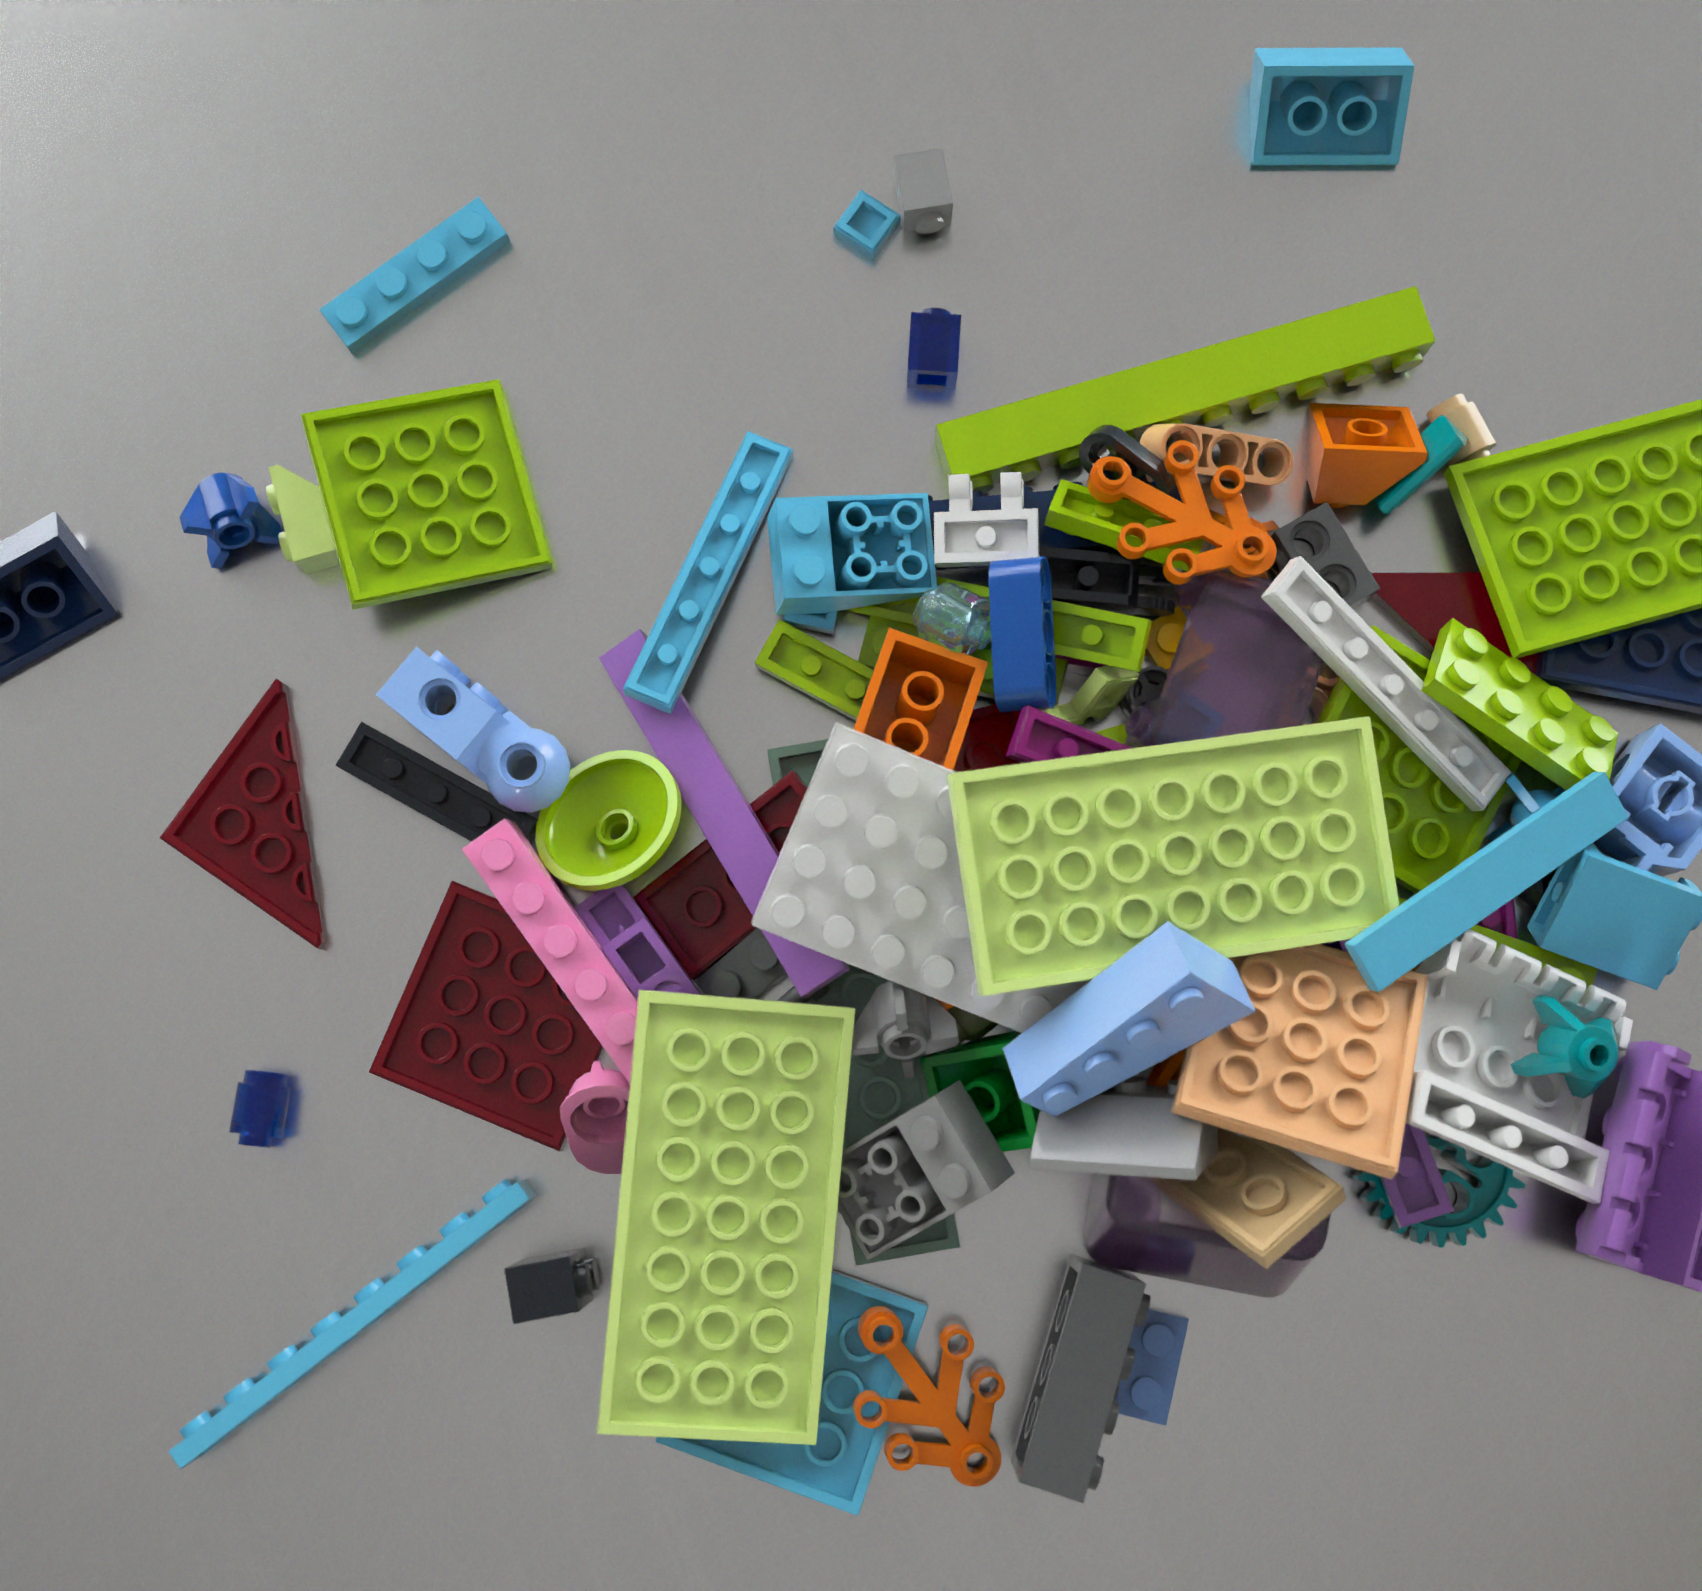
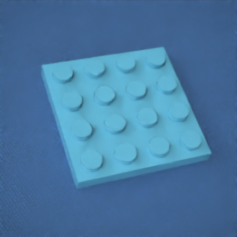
[655,1270,928,1516]

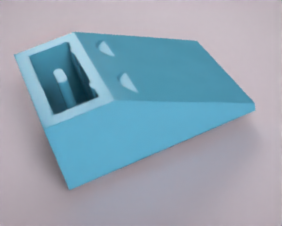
[767,493,938,615]

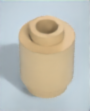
[1426,394,1497,466]

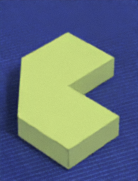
[1009,666,1139,745]

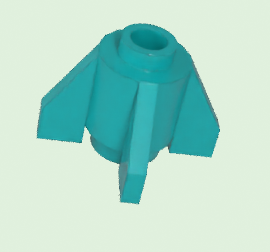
[1511,995,1618,1099]

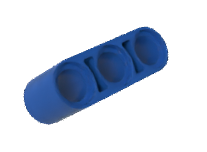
[989,556,1057,712]

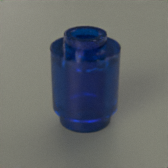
[229,1070,291,1148]

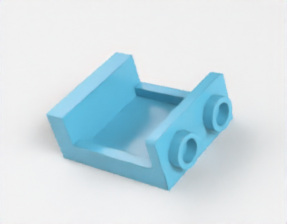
[1527,843,1702,990]

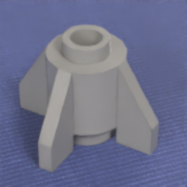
[852,980,959,1079]

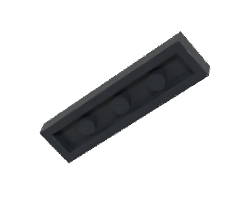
[335,722,538,842]

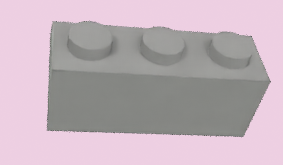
[1030,1076,1218,1180]

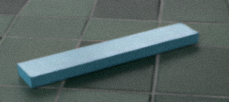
[623,431,793,714]
[1344,772,1629,992]

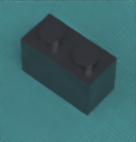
[504,1247,600,1324]

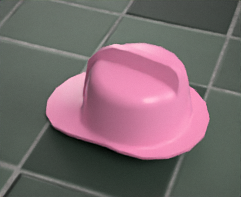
[560,1060,630,1174]

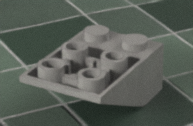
[837,1080,1015,1260]

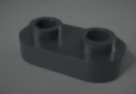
[1079,425,1175,501]

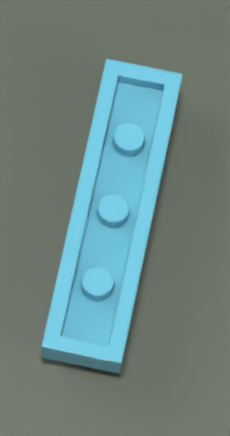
[319,196,510,354]

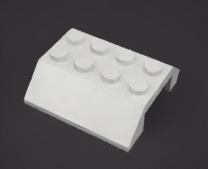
[1406,929,1633,1204]

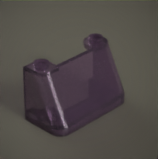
[1125,568,1324,748]
[1083,1173,1331,1298]

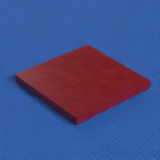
[369,881,605,1151]

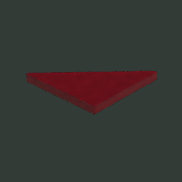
[1371,572,1539,675]
[160,679,327,950]

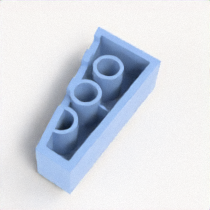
[1003,921,1256,1117]

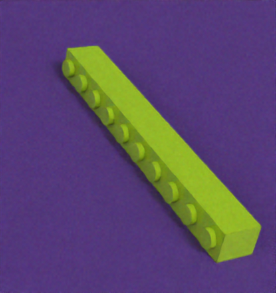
[934,286,1436,493]

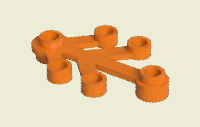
[1087,440,1276,585]
[853,1306,1005,1487]

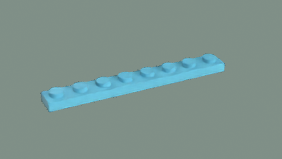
[168,1179,538,1469]

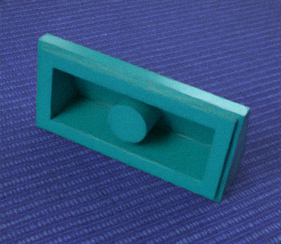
[1374,415,1468,514]

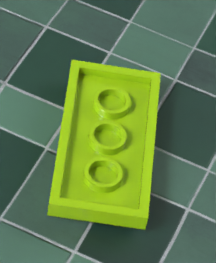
[1421,618,1619,790]

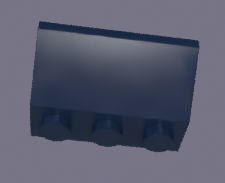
[0,511,118,679]

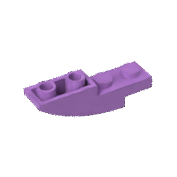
[574,884,703,999]

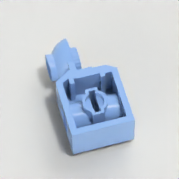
[376,647,570,813]
[1594,723,1702,877]

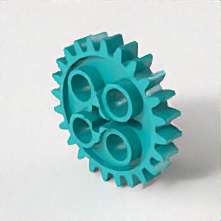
[1352,1135,1526,1248]

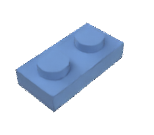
[1113,1307,1189,1426]

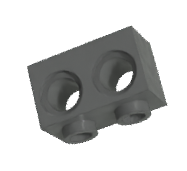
[1271,502,1380,609]

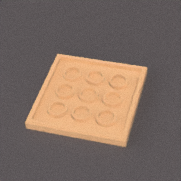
[1171,944,1428,1179]

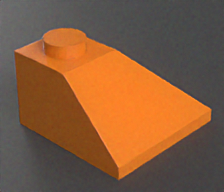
[1307,403,1428,508]

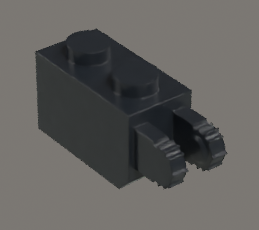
[1039,546,1175,616]

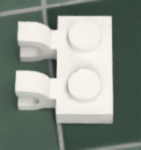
[934,472,1039,567]

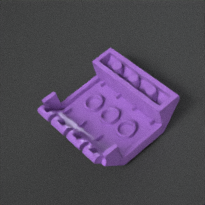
[1575,1041,1702,1292]

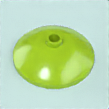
[535,750,682,891]

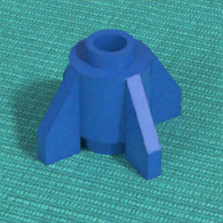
[179,473,282,569]

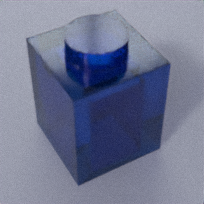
[907,308,961,390]

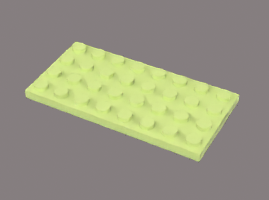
[947,716,1399,996]
[597,990,855,1445]

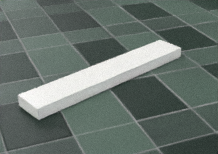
[1261,556,1511,812]

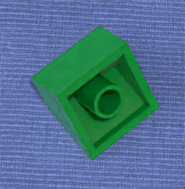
[920,1031,1040,1152]

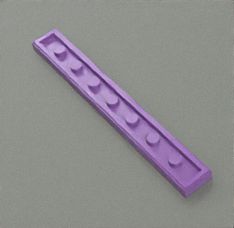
[599,629,850,998]

